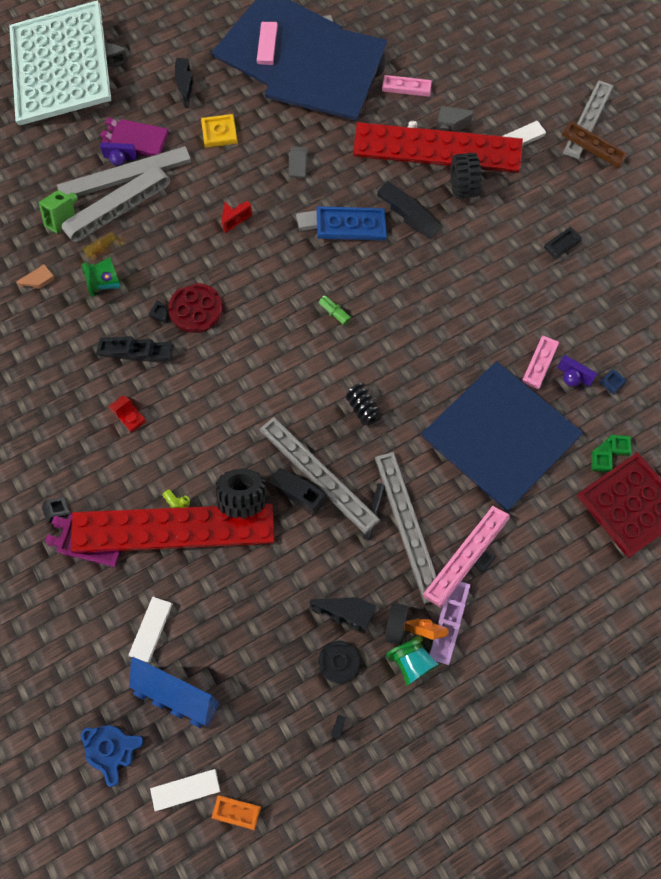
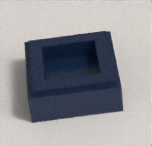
[599,369,627,395]

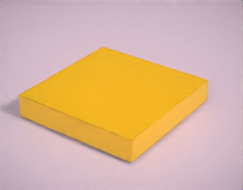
[201,114,238,148]

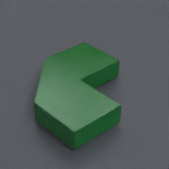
[591,435,632,472]

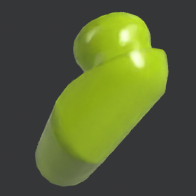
[162,490,190,508]

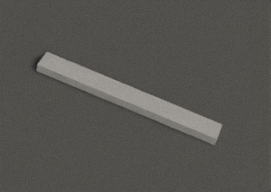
[57,146,191,197]
[260,417,380,535]
[375,452,437,605]

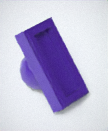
[100,142,137,166]
[557,355,597,387]

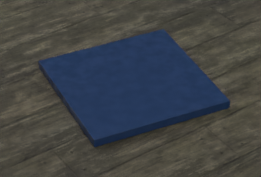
[211,0,342,86]
[265,19,388,121]
[421,361,583,512]

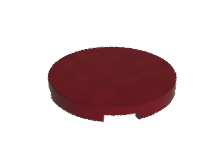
[168,283,223,333]

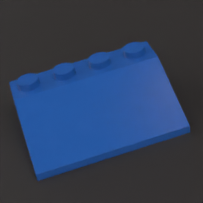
[129,656,220,729]

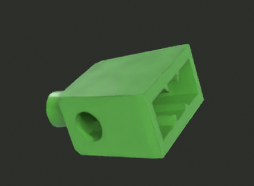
[38,191,78,234]

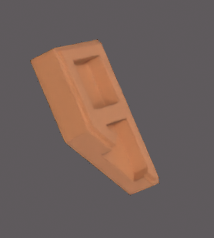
[17,265,55,289]

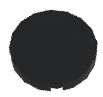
[318,640,360,684]

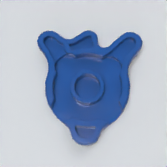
[80,725,144,787]

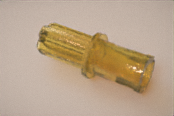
[82,232,116,258]

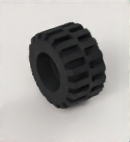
[451,153,481,199]
[215,468,266,518]

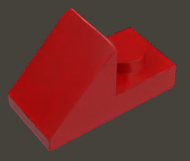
[221,201,253,233]
[108,395,146,433]

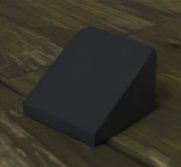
[42,497,70,523]

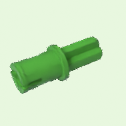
[319,295,351,326]

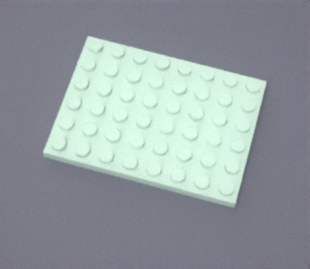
[9,0,111,126]

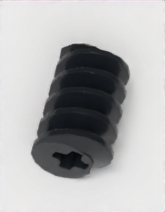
[345,382,383,425]

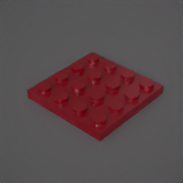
[577,452,661,559]

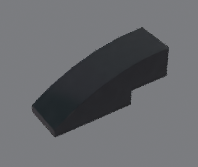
[175,58,194,108]

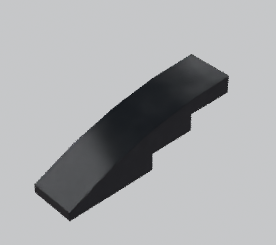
[377,181,441,240]
[96,336,174,362]

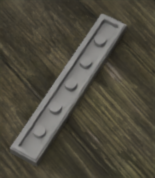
[563,80,614,159]

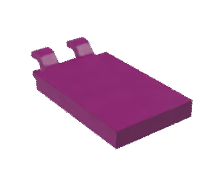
[100,118,168,157]
[45,514,121,568]

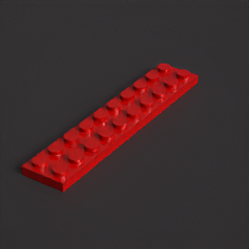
[353,122,523,173]
[71,504,274,553]

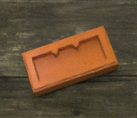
[404,619,449,640]
[211,795,261,830]

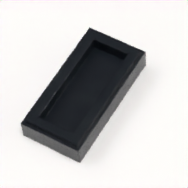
[544,227,582,260]

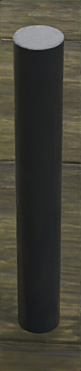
[363,483,385,540]

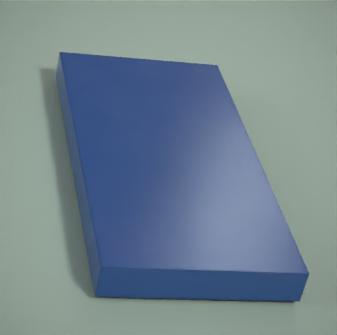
[316,206,387,241]

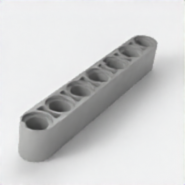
[62,166,170,242]

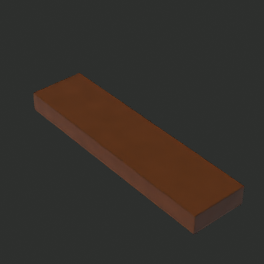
[561,120,628,168]

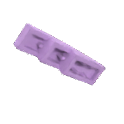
[429,582,470,665]

